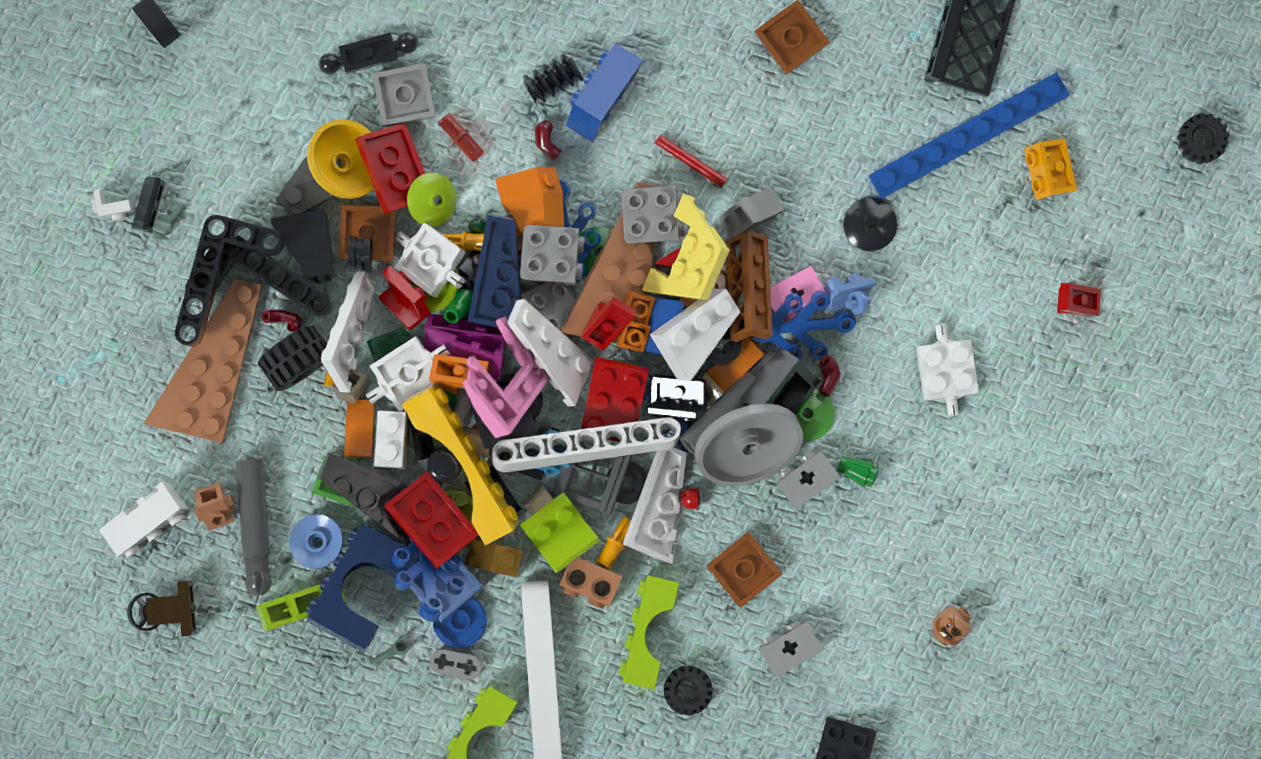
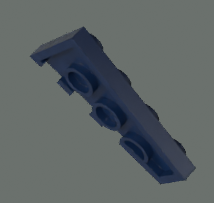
[468,214,521,328]

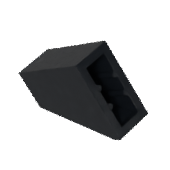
[270,209,338,284]

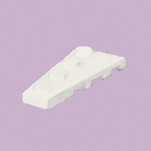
[321,272,374,393]
[507,299,594,407]
[623,447,687,564]

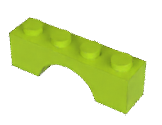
[618,575,679,690]
[440,685,518,759]

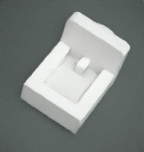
[91,189,135,222]

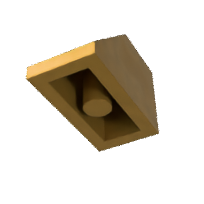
[465,539,524,578]

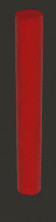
[654,135,728,188]

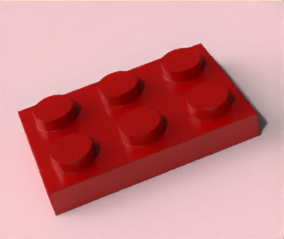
[355,122,425,215]
[580,357,649,443]
[384,471,479,570]

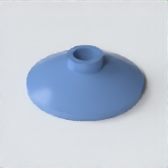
[289,514,343,569]

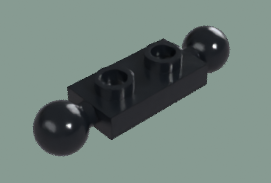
[319,32,418,75]

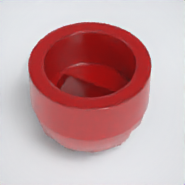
[680,488,700,510]

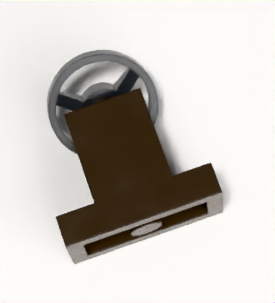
[127,580,197,637]

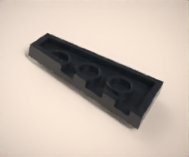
[317,452,410,545]

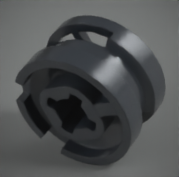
[347,236,373,274]

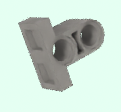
[719,187,784,238]

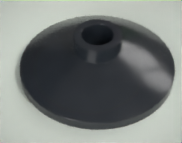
[843,197,897,251]

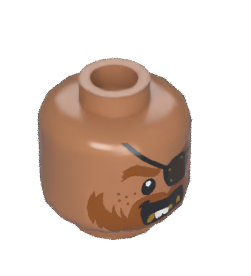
[931,606,972,646]

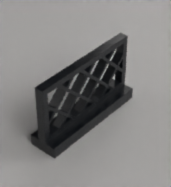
[924,0,1016,97]

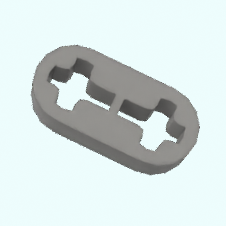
[430,649,482,680]

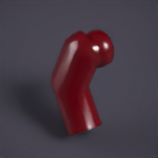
[534,120,562,161]
[262,309,302,332]
[818,355,841,397]

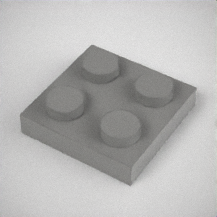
[372,63,436,127]

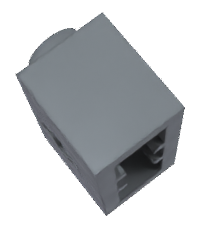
[776,450,840,510]
[758,620,823,678]

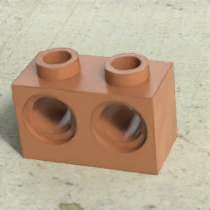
[559,557,622,609]

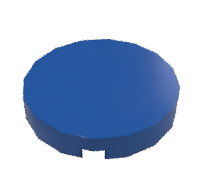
[433,597,487,648]

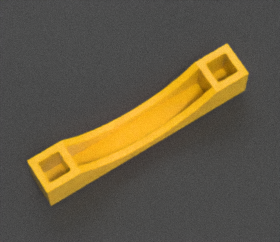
[402,384,518,545]

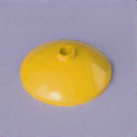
[307,119,374,199]

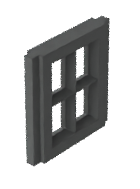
[552,441,633,514]

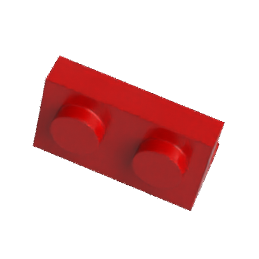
[378,266,431,330]

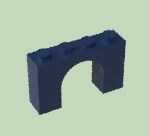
[305,523,420,654]

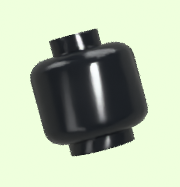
[427,447,462,483]

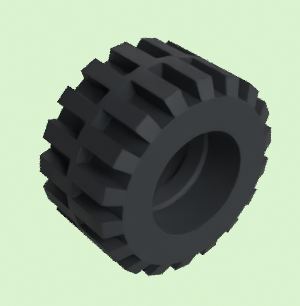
[257,325,327,391]

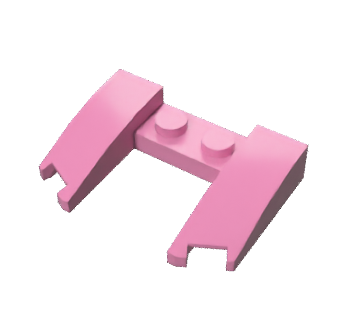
[463,316,550,438]

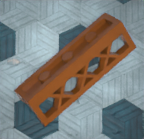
[726,230,773,342]

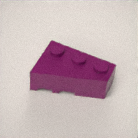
[423,313,507,381]

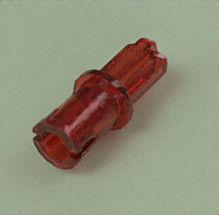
[438,112,484,162]

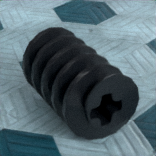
[523,53,584,106]

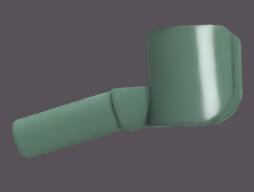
[153,203,185,236]
[372,639,409,665]

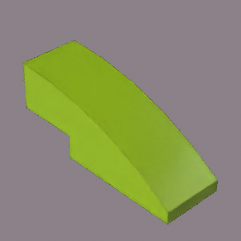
[256,584,347,632]

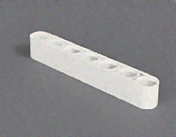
[492,418,681,472]
[521,580,562,759]

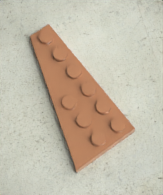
[560,182,659,344]
[143,279,263,443]

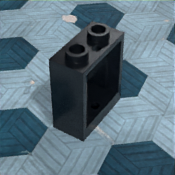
[741,347,821,415]

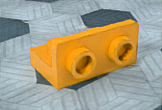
[1024,138,1077,200]

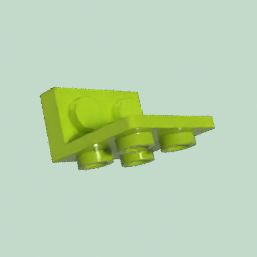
[520,492,599,573]

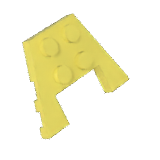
[642,194,730,301]

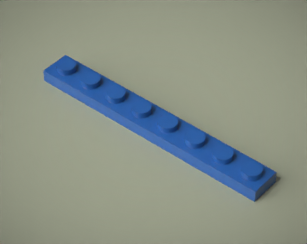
[868,72,1070,200]

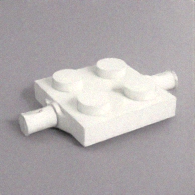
[395,223,466,297]
[916,324,979,417]
[366,336,450,412]

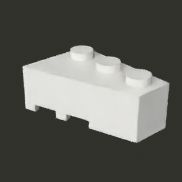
[650,289,740,381]
[99,482,189,558]

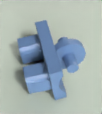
[824,273,877,315]

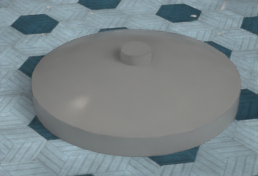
[695,404,803,486]

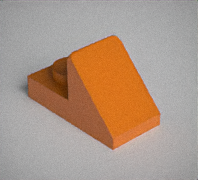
[429,354,489,395]

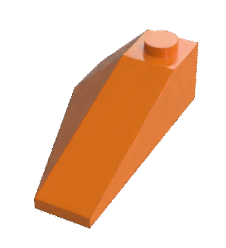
[495,167,564,236]

